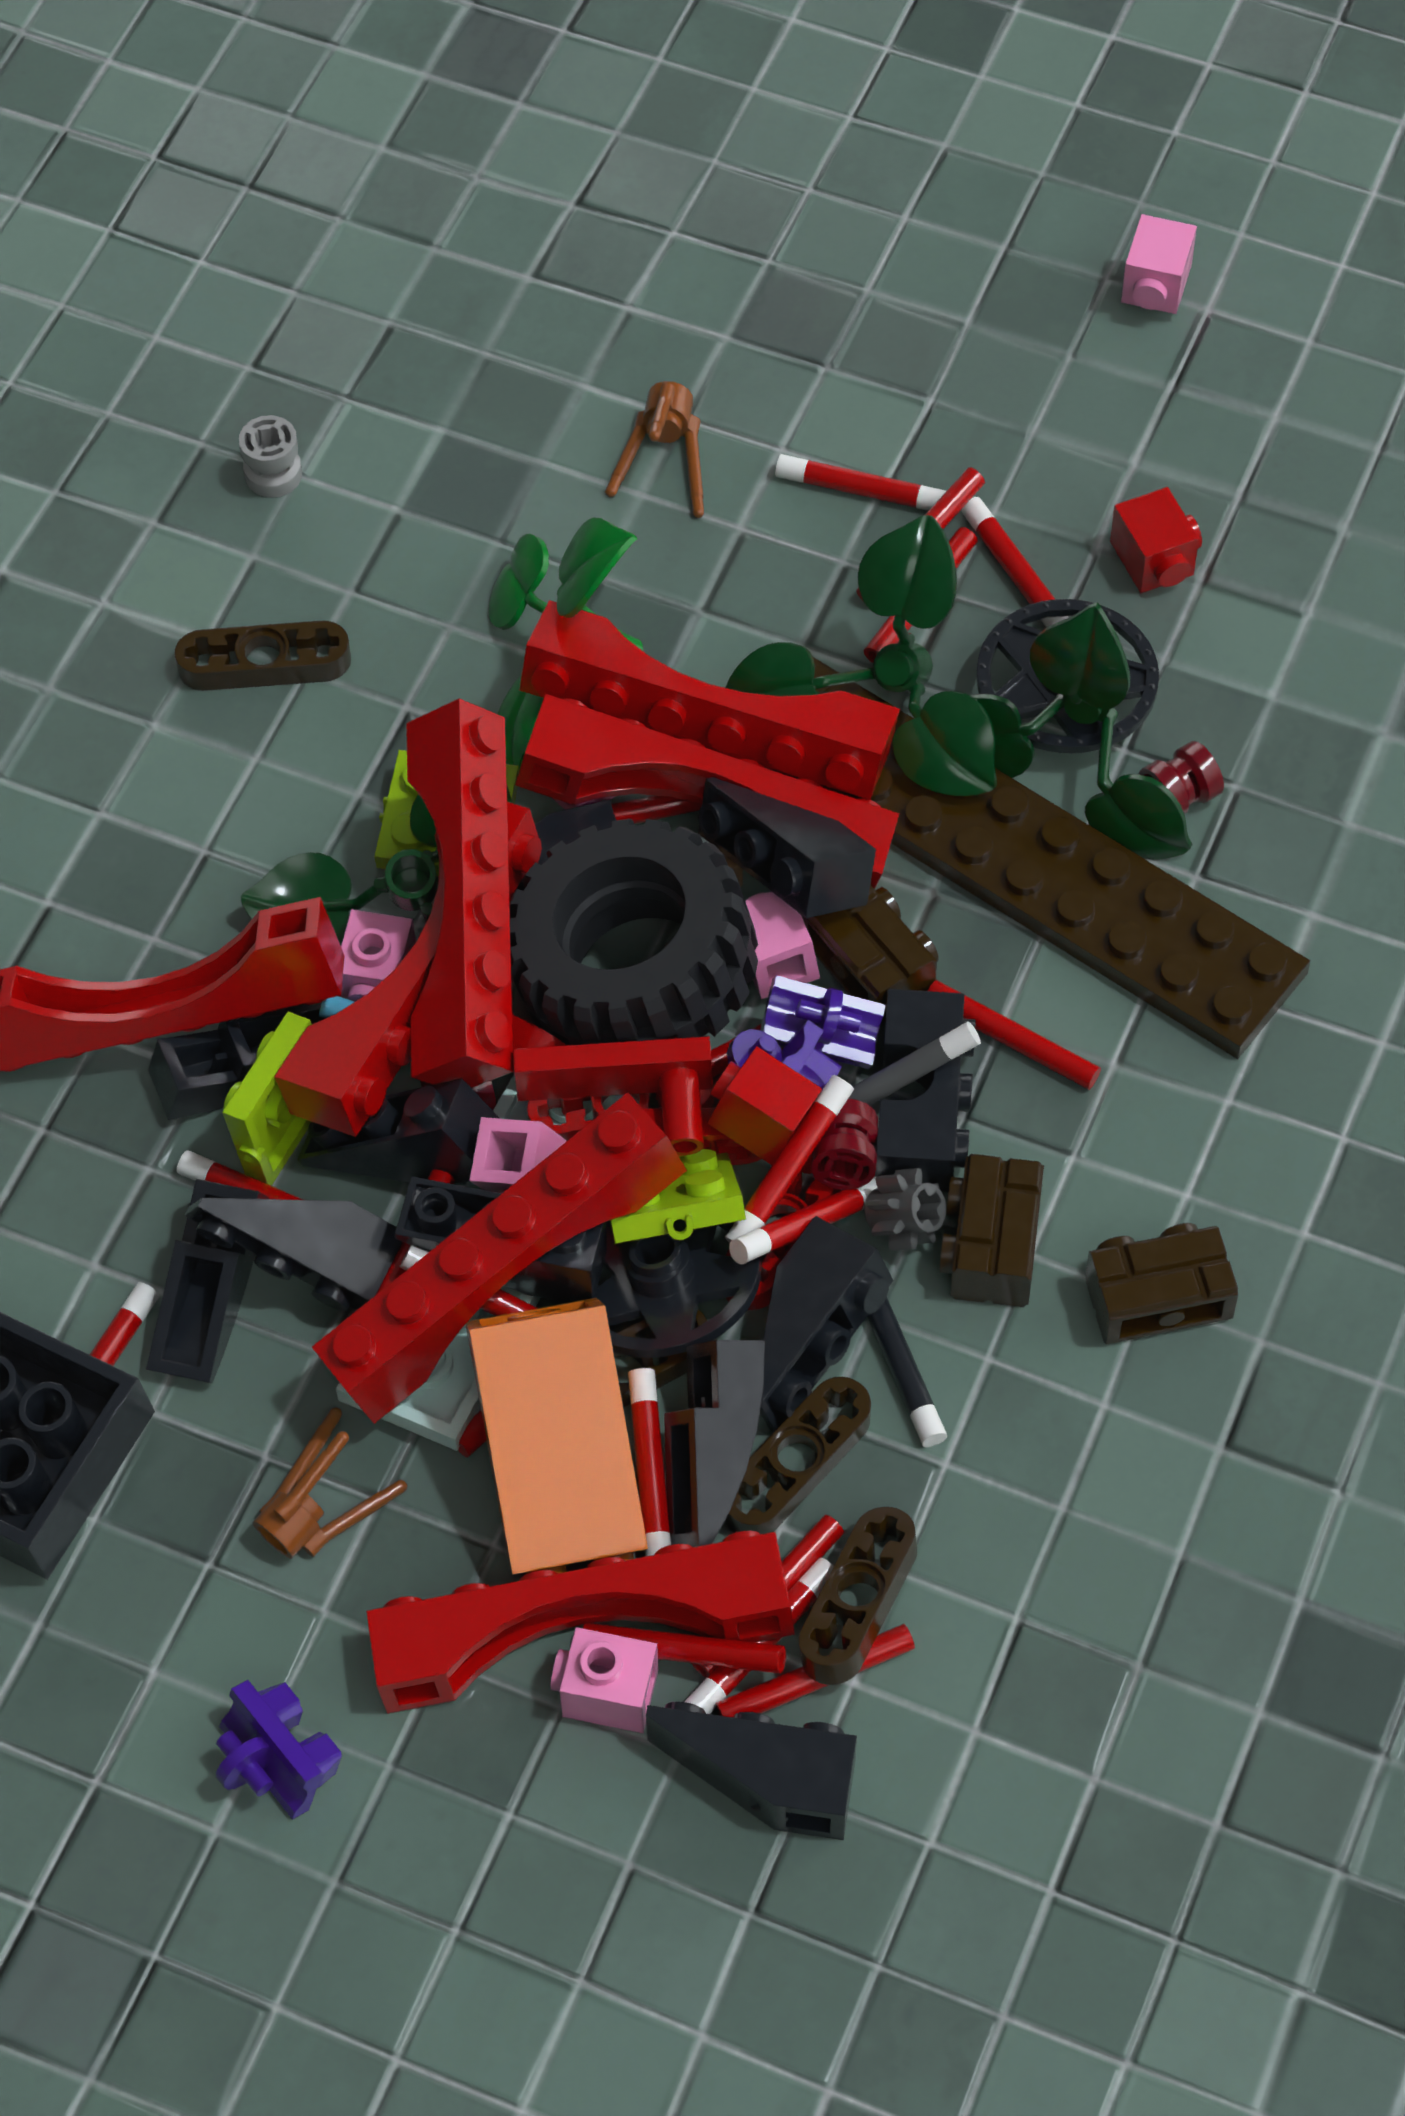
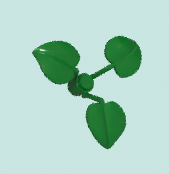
[488,517,643,770]

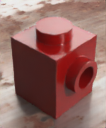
[1110,487,1202,593]
[707,1046,822,1165]

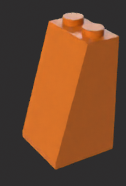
[465,1298,648,1574]

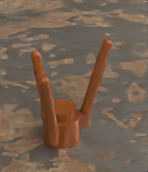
[605,381,704,518]
[252,1407,407,1559]

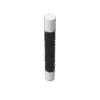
[867,1297,947,1447]

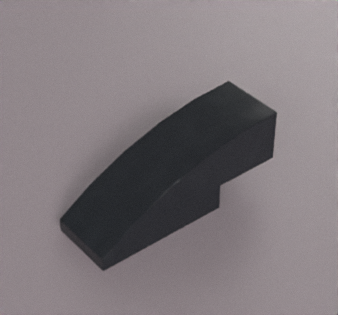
[148,996,340,1120]
[146,1179,269,1383]
[664,1340,765,1547]

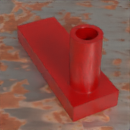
[513,1036,712,1156]

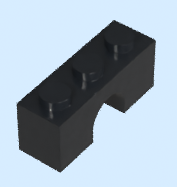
[875,989,976,1192]

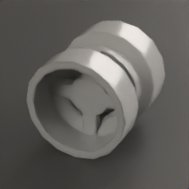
[239,415,302,498]

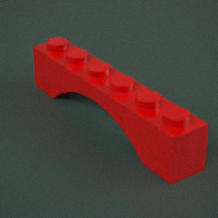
[519,600,900,800]
[515,693,899,889]
[406,698,513,1088]
[274,802,542,1137]
[0,897,345,1072]
[312,1092,687,1424]
[366,1531,795,1714]

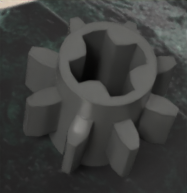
[865,1168,946,1251]

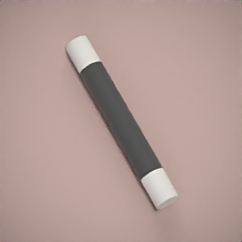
[848,1021,981,1106]

